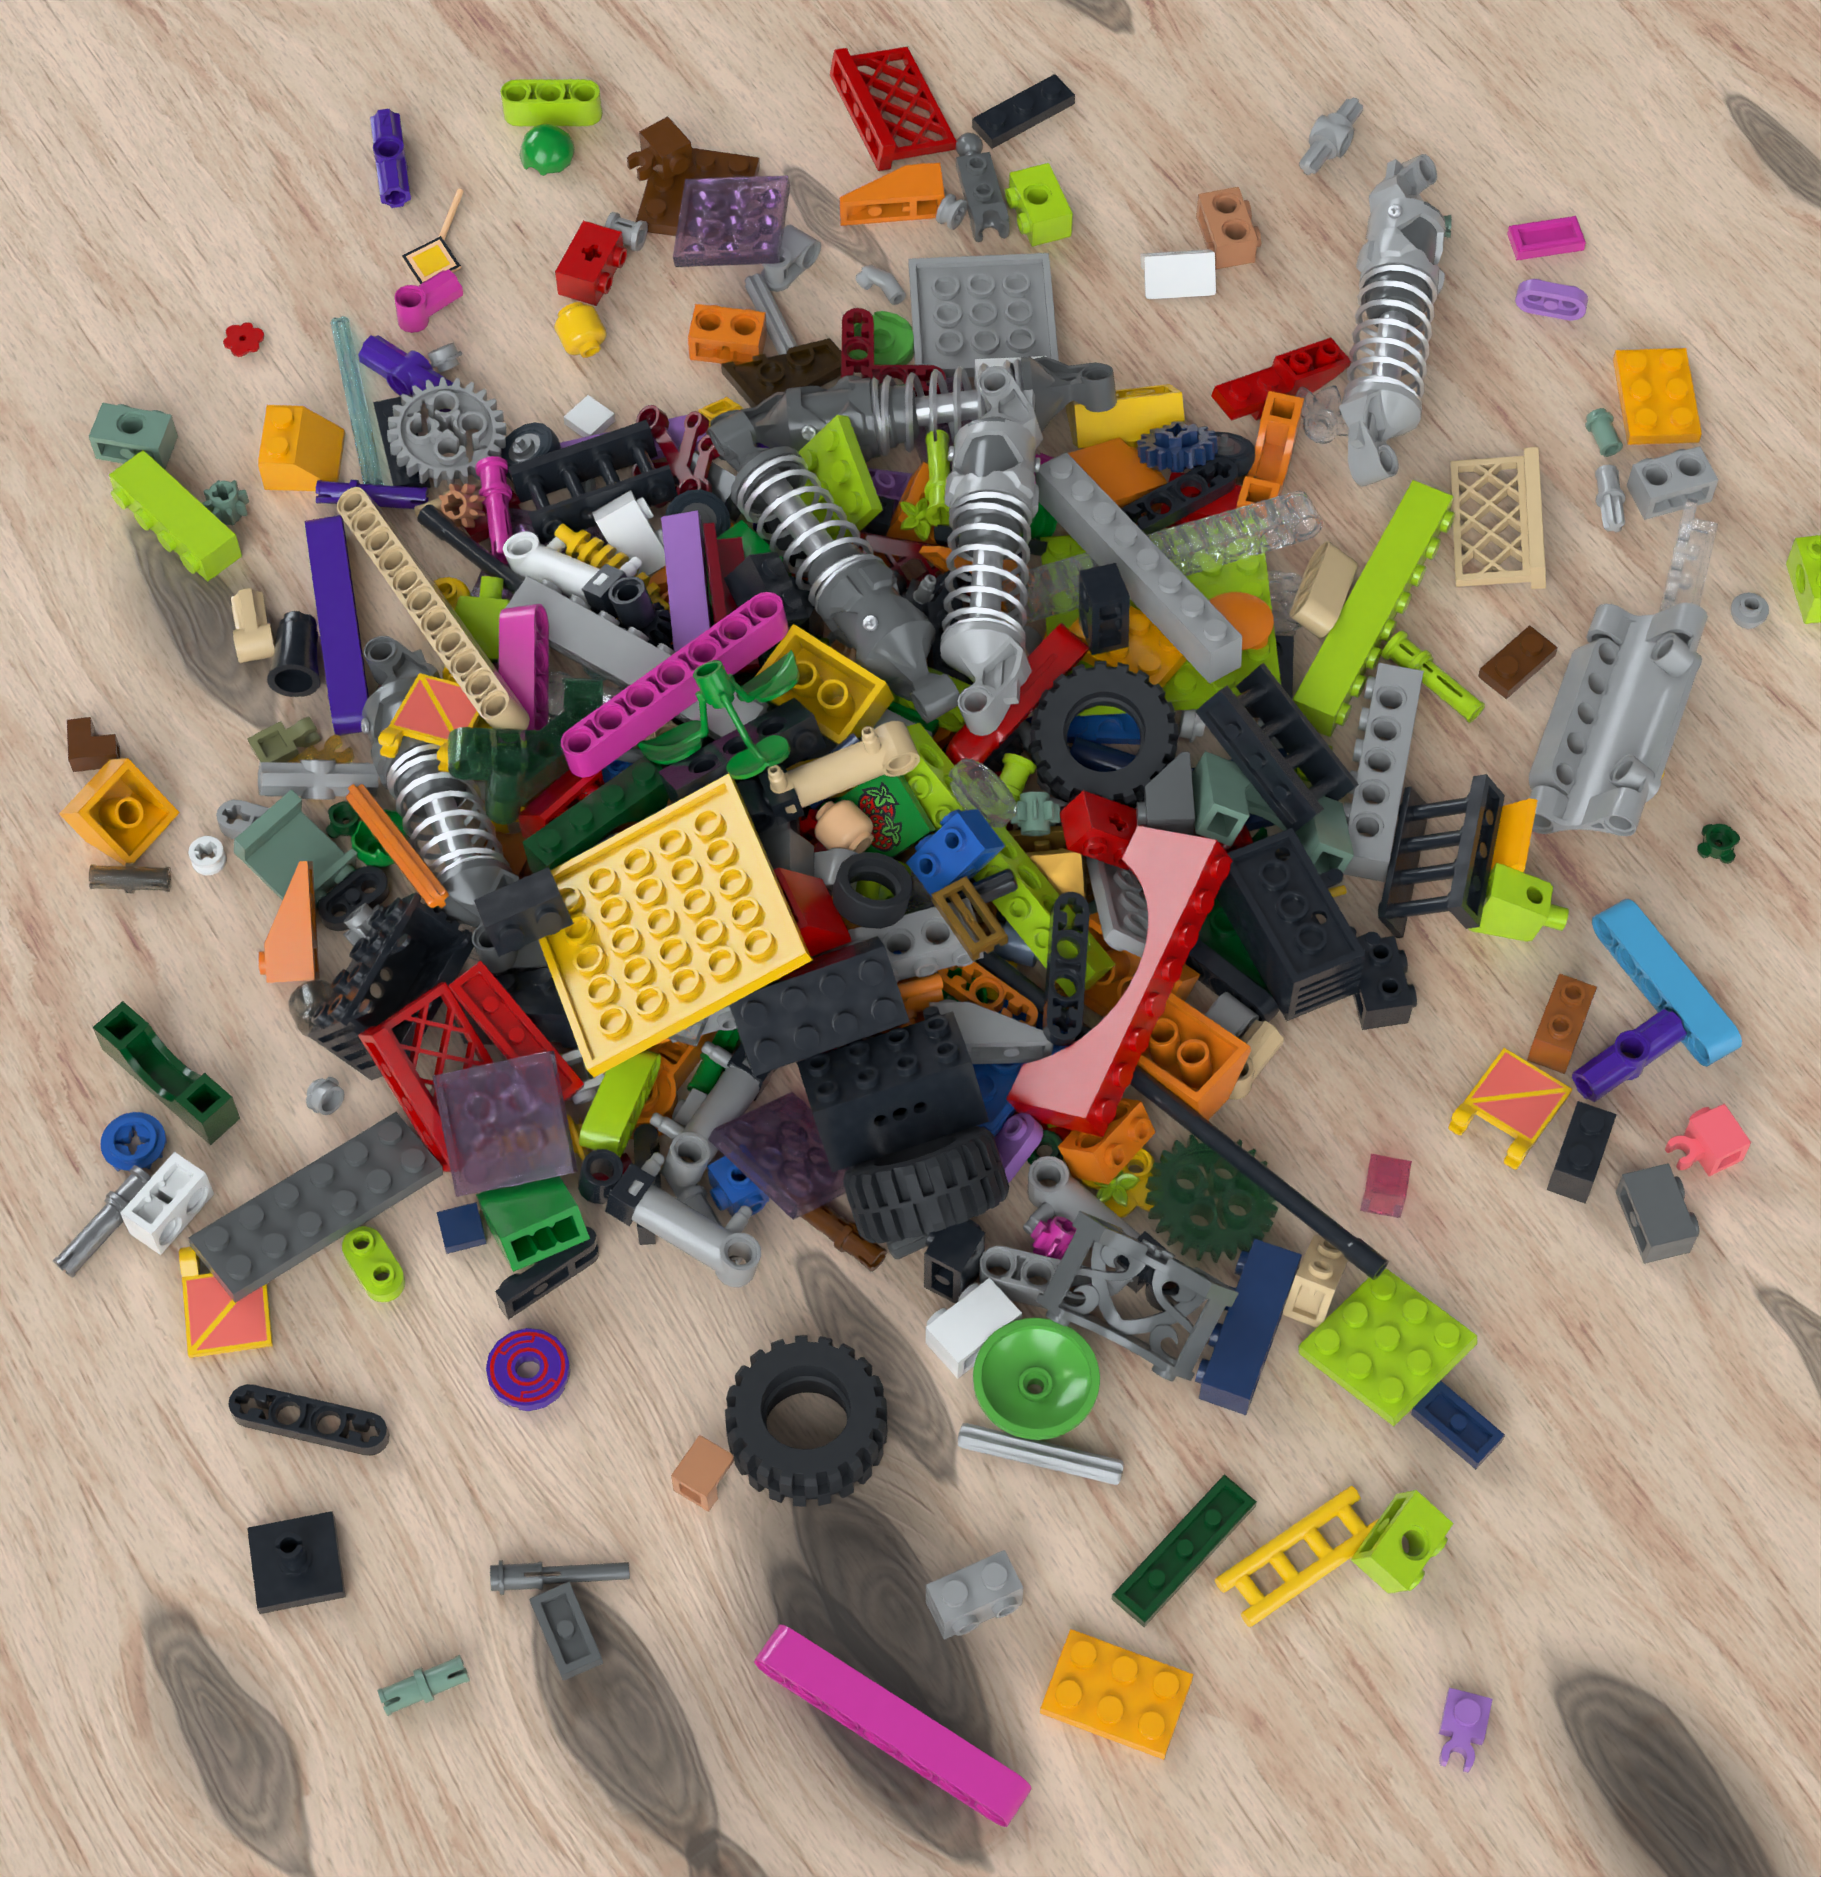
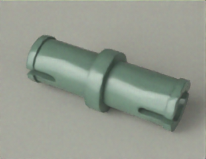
[377,1655,470,1716]

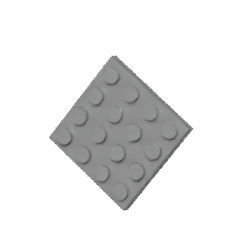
[908,253,1059,378]

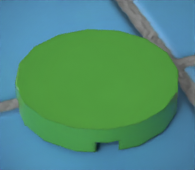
[848,311,914,365]

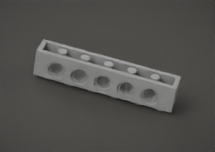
[1343,663,1424,882]

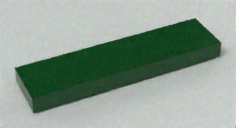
[1112,1474,1257,1627]

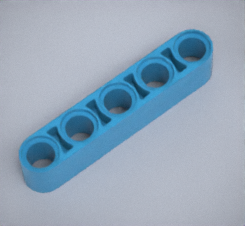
[1592,899,1742,1067]

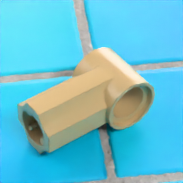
[231,588,275,663]
[1229,1020,1284,1100]

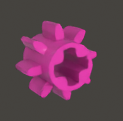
[1030,1216,1077,1260]

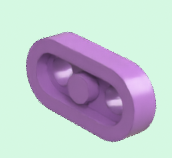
[1515,279,1588,321]
[994,1113,1043,1183]

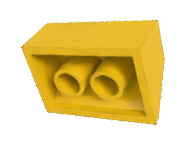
[1065,384,1185,448]
[755,624,894,745]

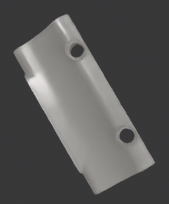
[1529,603,1708,836]

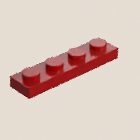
[449,960,585,1112]

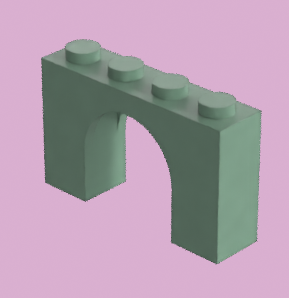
[1192,751,1354,874]

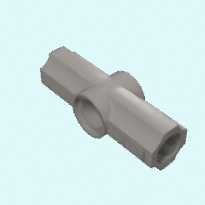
[258,760,378,799]

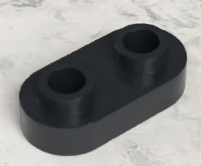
[318,866,389,931]

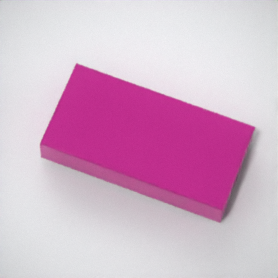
[1507,216,1586,261]

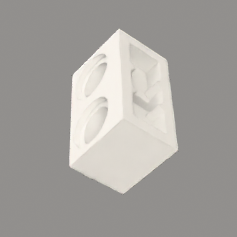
[120,1152,214,1255]

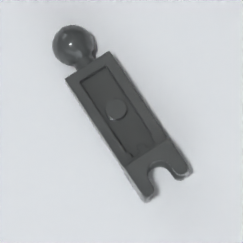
[956,132,1009,242]

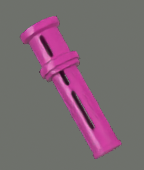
[475,456,513,564]

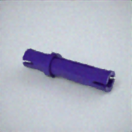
[316,479,429,509]

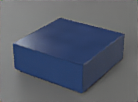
[436,1202,487,1254]

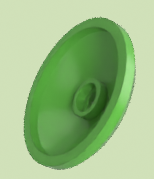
[973,1318,1100,1440]

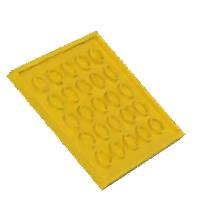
[539,774,812,1077]

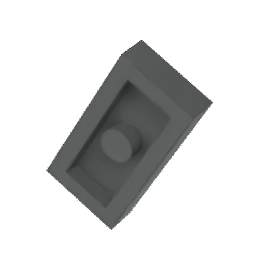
[529,1581,603,1681]

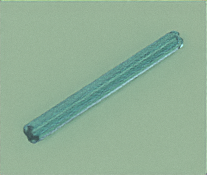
[330,316,384,485]

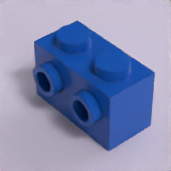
[906,809,1005,897]

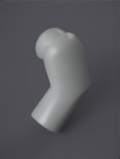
[856,265,906,305]

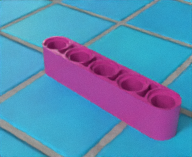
[498,604,549,789]

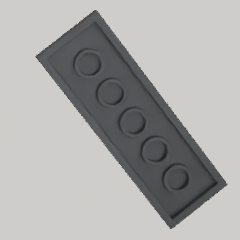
[188,1112,443,1303]

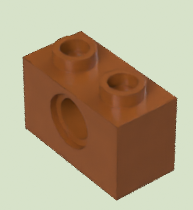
[1527,973,1597,1074]

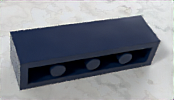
[1195,1238,1302,1415]

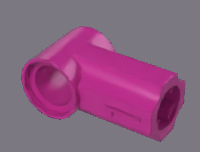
[394,269,463,333]

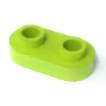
[342,1226,405,1302]

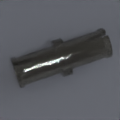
[89,863,171,894]

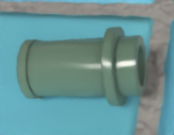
[1585,408,1623,457]

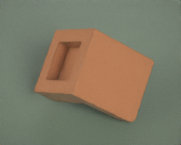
[671,1435,734,1512]

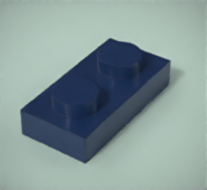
[1411,1380,1505,1470]

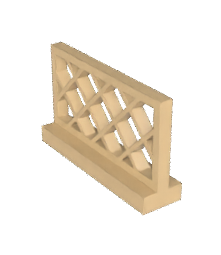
[1450,447,1546,589]

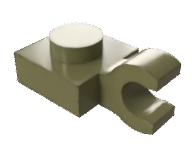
[247,717,321,762]

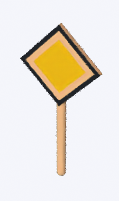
[402,188,463,284]

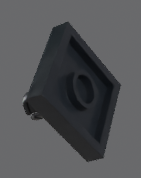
[247,1511,346,1614]

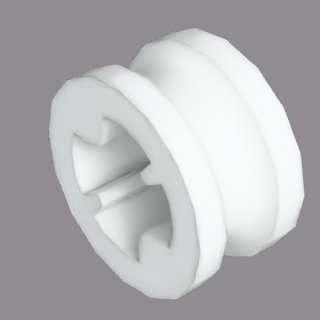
[188,836,226,875]

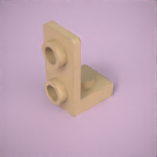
[1282,1235,1348,1328]

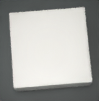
[564,395,615,437]

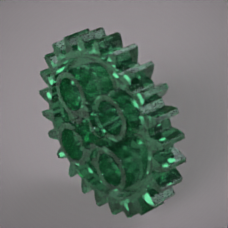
[1145,1134,1278,1263]

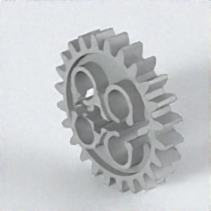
[387,377,507,488]

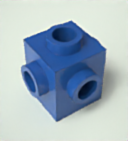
[707,1146,771,1217]

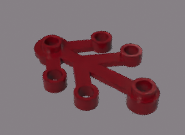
[632,405,720,508]

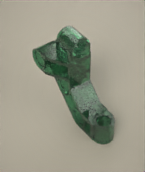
[448,678,603,825]

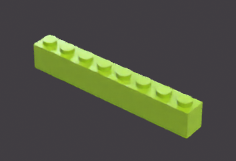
[1292,480,1455,737]

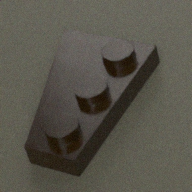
[721,338,842,408]

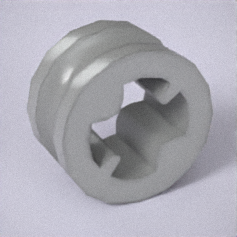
[936,194,967,230]

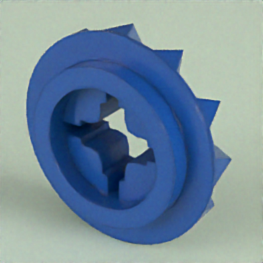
[100,1112,167,1172]

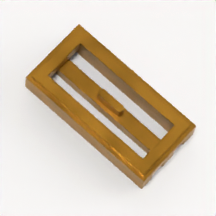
[931,876,1008,961]

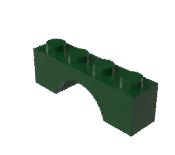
[523,756,669,873]
[93,1001,240,1145]

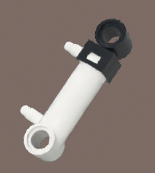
[503,532,656,630]

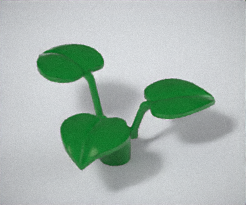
[637,650,800,779]

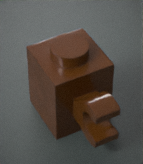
[627,116,693,181]

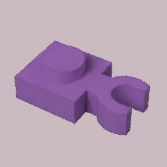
[1439,1687,1493,1773]

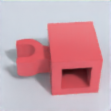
[1665,1103,1751,1176]

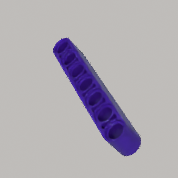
[305,515,369,736]

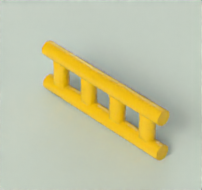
[1214,1486,1379,1628]

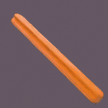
[346,784,449,908]

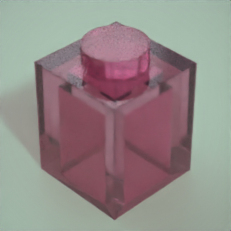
[1360,1154,1412,1218]

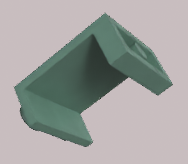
[234,789,357,909]

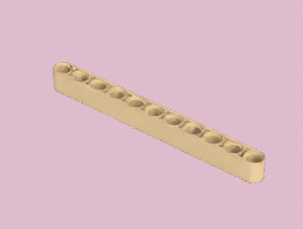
[337,487,530,740]

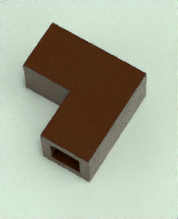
[67,717,121,772]

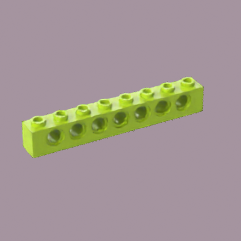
[903,723,1116,997]

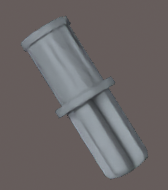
[1595,465,1626,533]

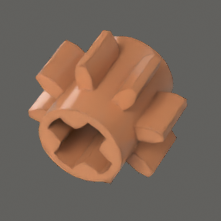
[439,483,486,528]

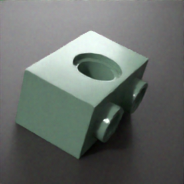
[89,403,178,469]

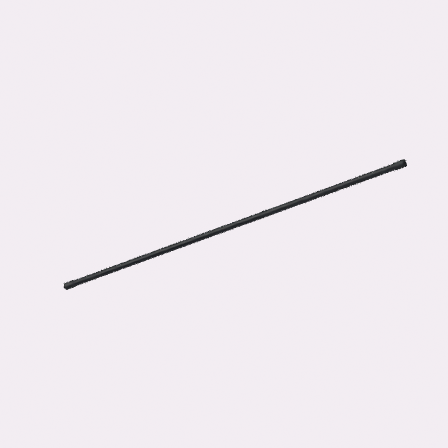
[417,504,1389,1280]

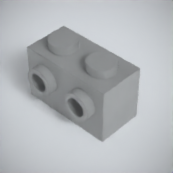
[926,1550,1023,1640]

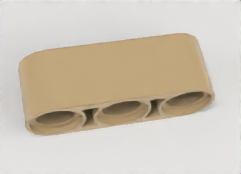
[1289,541,1358,639]

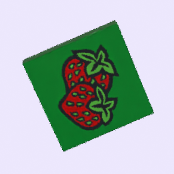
[834,774,936,859]

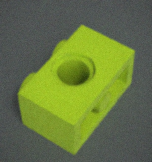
[1005,163,1073,247]
[1786,535,1821,624]
[1351,1490,1454,1594]

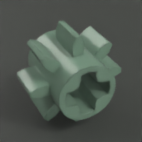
[202,480,249,526]
[1011,792,1060,836]

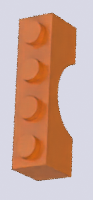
[1234,391,1304,539]

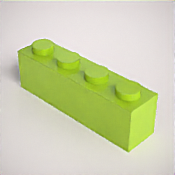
[109,450,242,582]

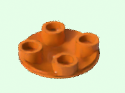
[1209,592,1274,650]

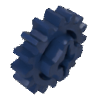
[1137,421,1218,473]

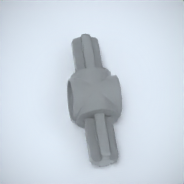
[1299,97,1363,175]

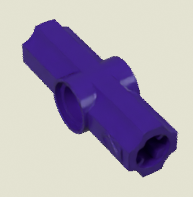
[370,109,411,208]
[358,335,453,412]
[1572,1009,1687,1103]

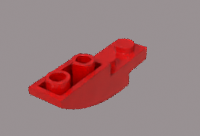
[1211,337,1351,421]

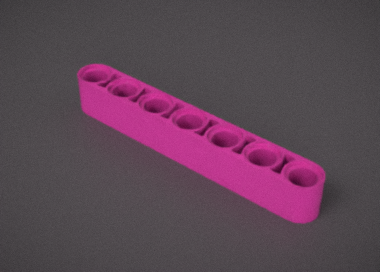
[561,592,789,777]
[754,1624,1032,1827]

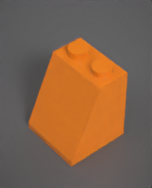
[1068,437,1167,525]

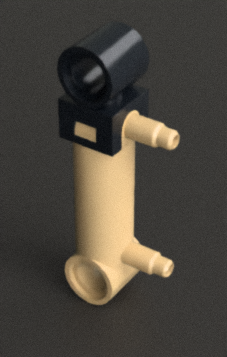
[736,721,920,834]

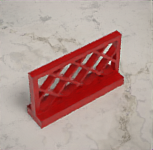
[829,47,957,171]
[358,982,527,1173]

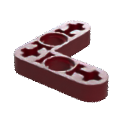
[841,308,946,397]

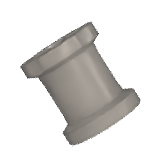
[605,212,648,251]

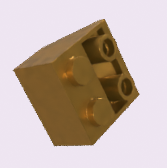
[1008,826,1087,914]

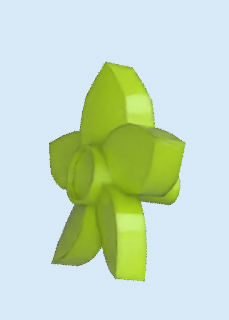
[899,497,933,541]
[1094,1170,1140,1207]

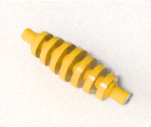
[554,524,670,612]

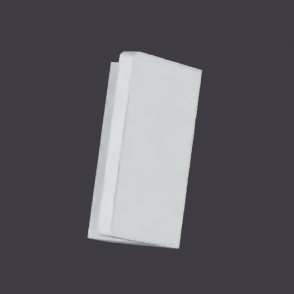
[1140,249,1216,299]

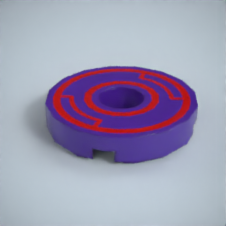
[486,1328,571,1411]

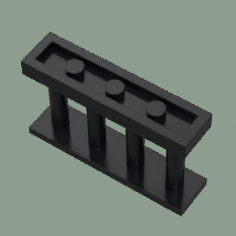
[508,420,678,544]
[1195,663,1359,832]
[1378,774,1505,938]

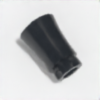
[267,611,320,697]

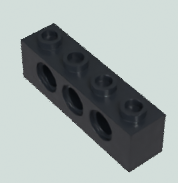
[658,697,826,804]

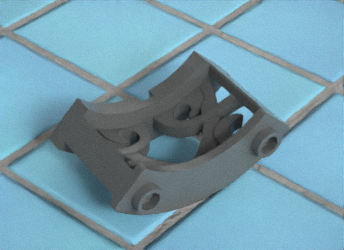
[1036,1211,1239,1381]

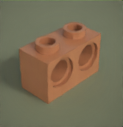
[1196,187,1261,270]

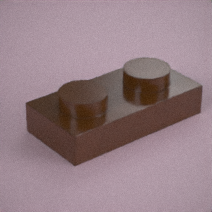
[1478,625,1558,699]

